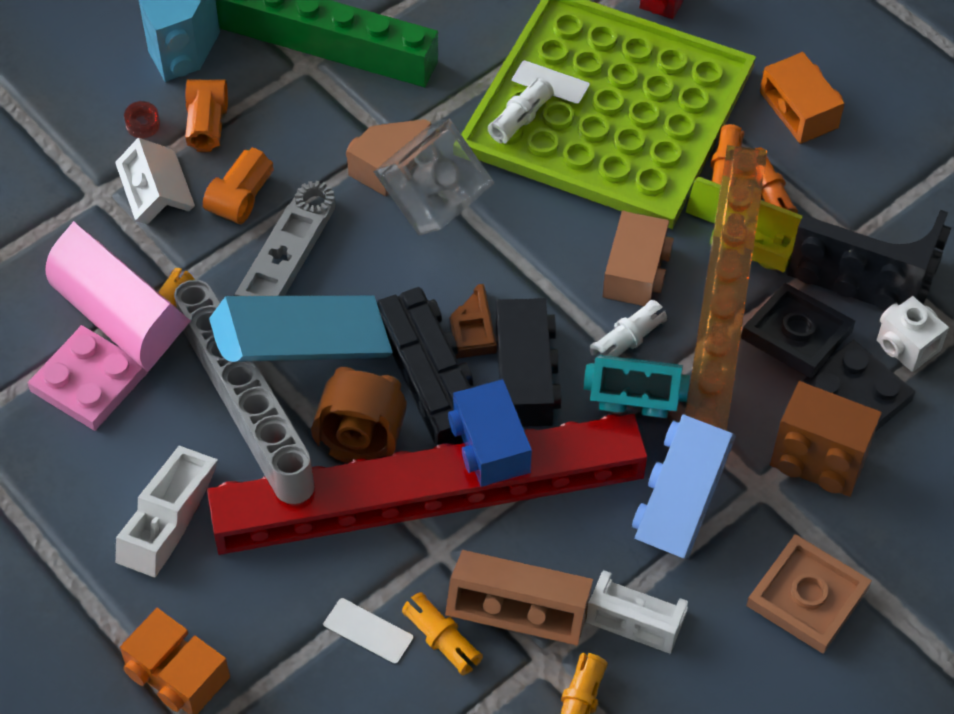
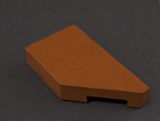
[449,284,497,359]

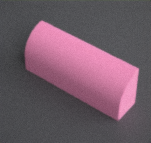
[46,221,191,372]

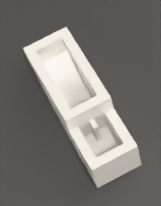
[115,446,218,578]

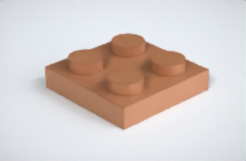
[746,534,872,654]

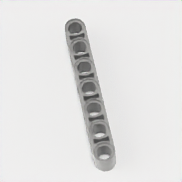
[174,280,315,504]

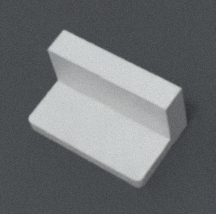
[115,138,195,224]

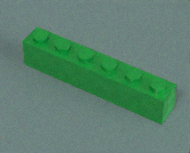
[215,0,438,88]

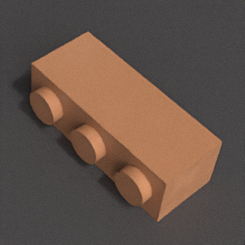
[445,550,593,646]

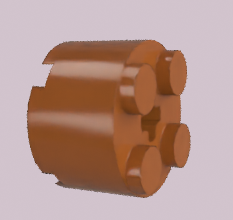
[311,367,407,463]

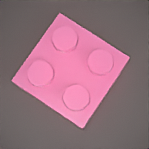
[27,325,148,431]

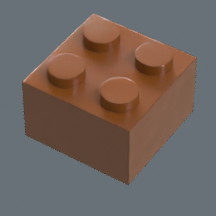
[770,381,882,497]

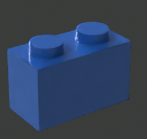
[448,379,532,487]

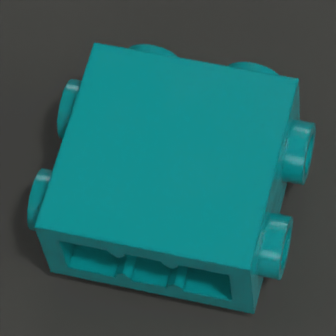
[584,355,690,418]

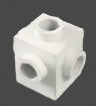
[876,296,949,372]

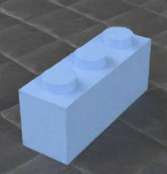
[632,414,736,559]

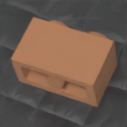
[602,211,674,306]

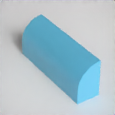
[209,295,393,362]

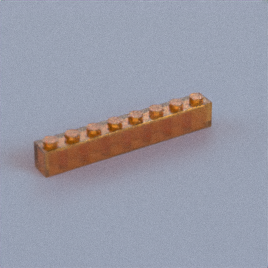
[685,145,768,431]

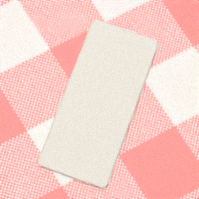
[512,60,589,104]
[323,598,413,664]

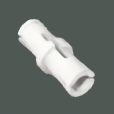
[488,77,554,144]
[590,300,667,357]

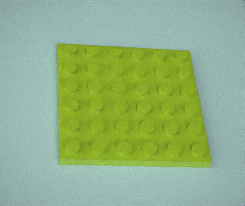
[456,0,756,230]

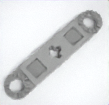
[235,181,335,296]

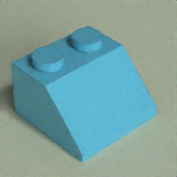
[139,0,220,82]

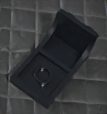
[787,209,952,311]

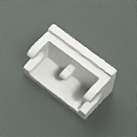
[586,570,688,654]

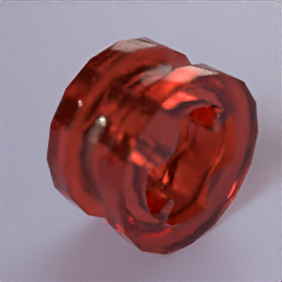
[124,101,160,138]

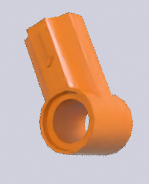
[185,79,228,152]
[203,147,274,225]

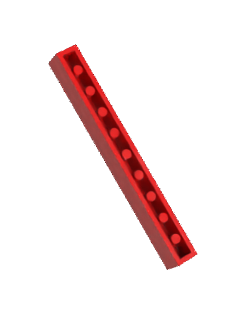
[207,414,647,555]

